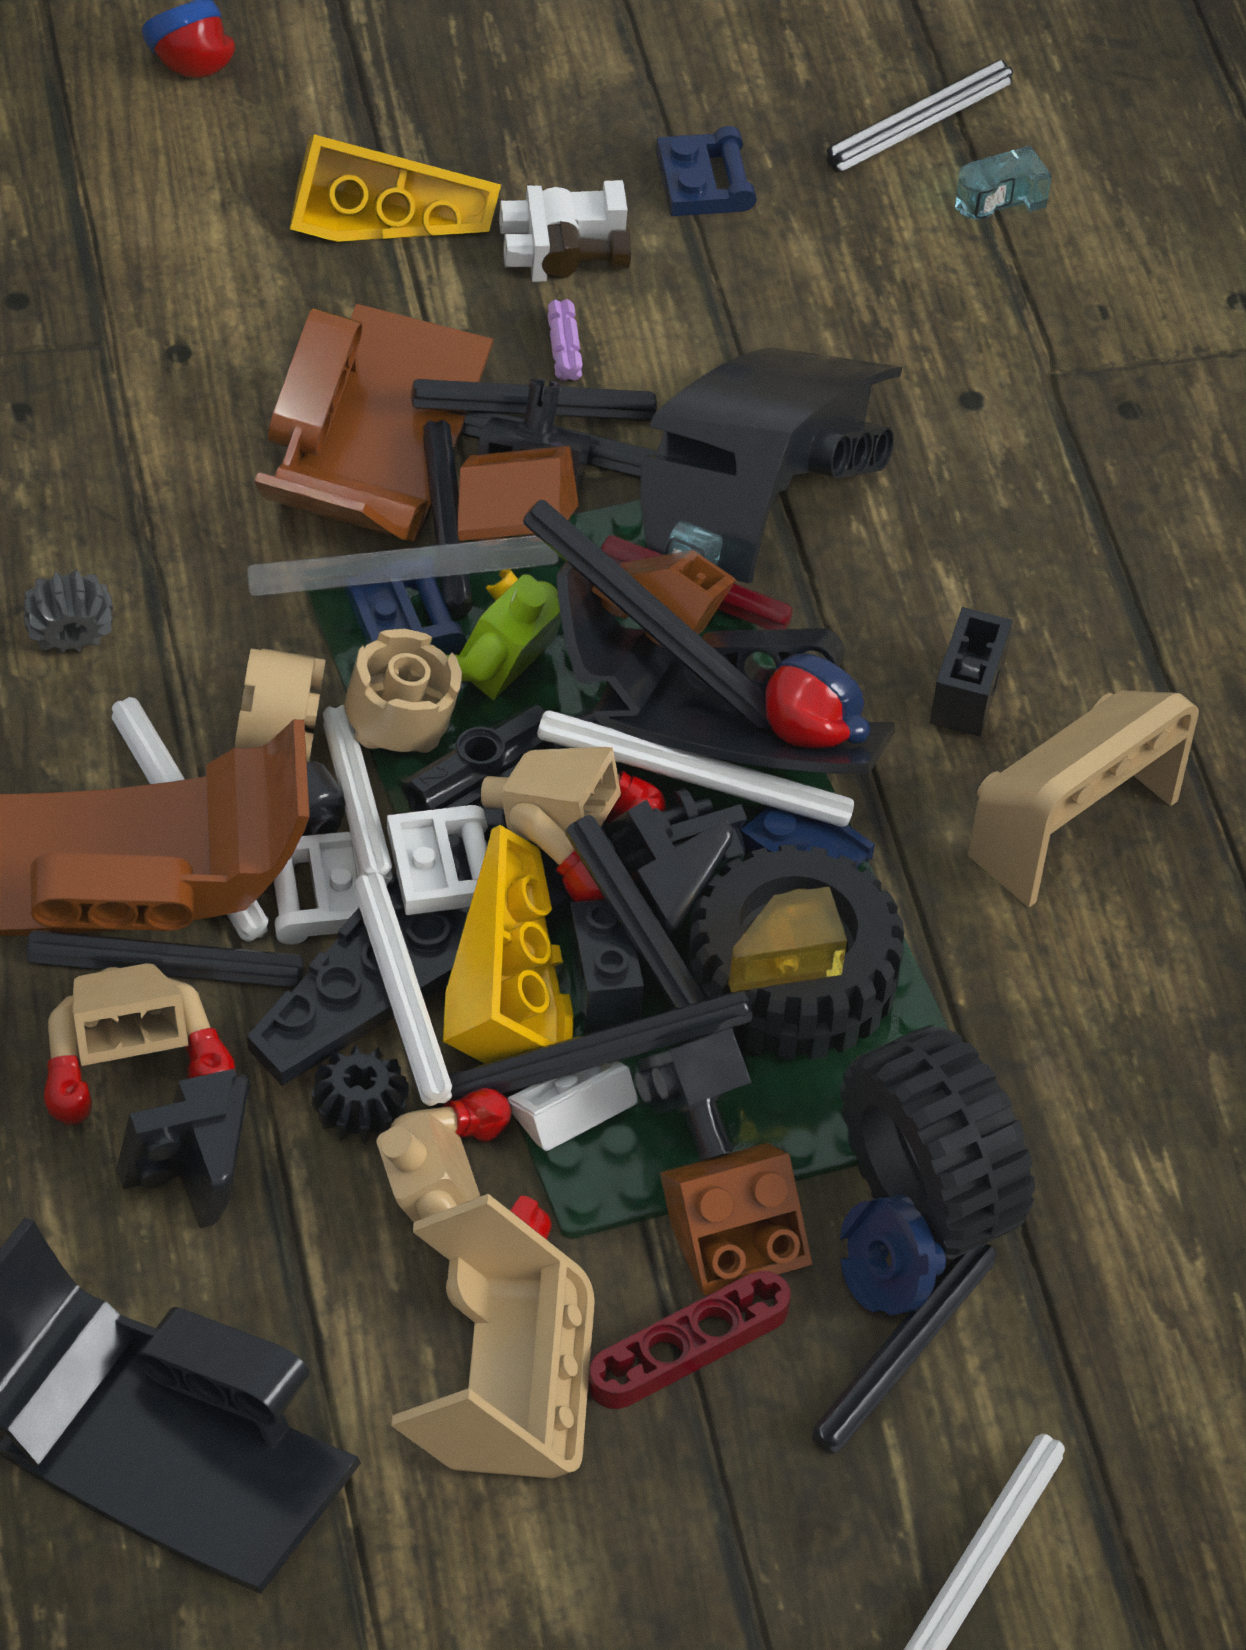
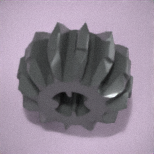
[23,569,113,654]

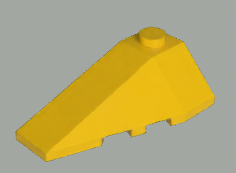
[290,134,501,242]
[443,825,573,1063]

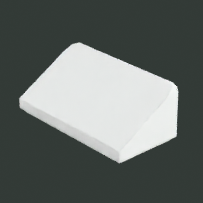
[508,1061,637,1151]

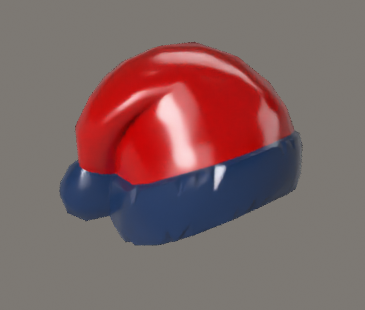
[766,653,871,748]

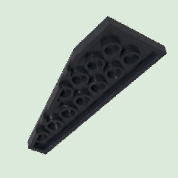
[247,765,629,1086]

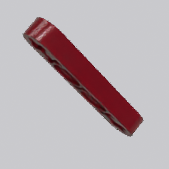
[589,1271,791,1409]

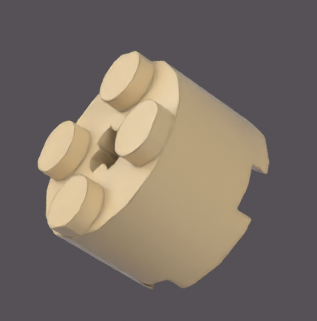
[344,629,462,753]
[235,648,326,761]

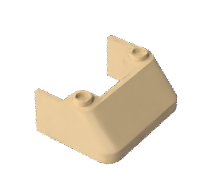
[968,690,1199,908]
[391,1194,595,1478]

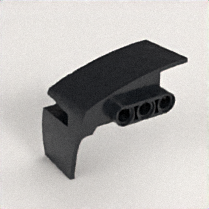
[640,347,902,584]
[556,541,895,774]
[0,1217,361,1594]

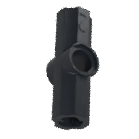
[402,704,549,812]

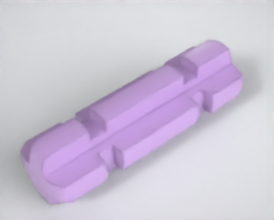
[547,299,583,382]

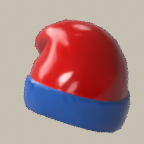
[142,0,236,78]

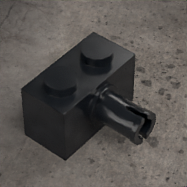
[477,378,591,493]
[635,1028,751,1161]

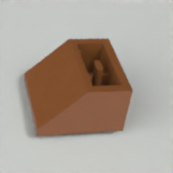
[458,446,579,546]
[591,550,736,648]
[660,1143,813,1295]

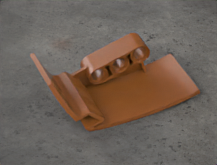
[255,304,493,542]
[0,719,309,936]

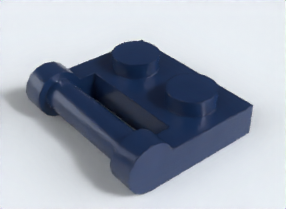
[656,126,757,216]
[345,558,467,655]

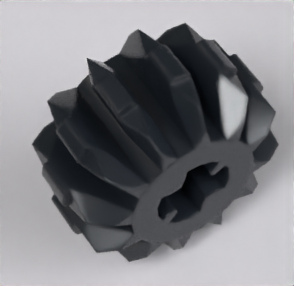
[311,1044,409,1144]

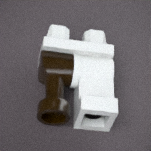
[499,180,631,282]

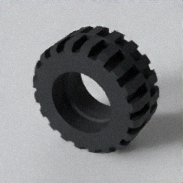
[686,845,904,1061]
[840,1026,1035,1260]

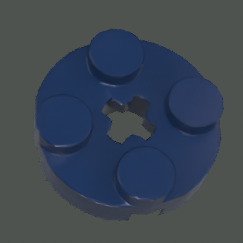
[840,1195,946,1315]

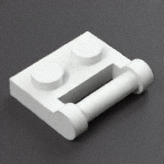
[387,805,488,915]
[274,832,361,945]

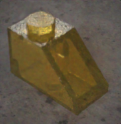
[729,887,847,992]

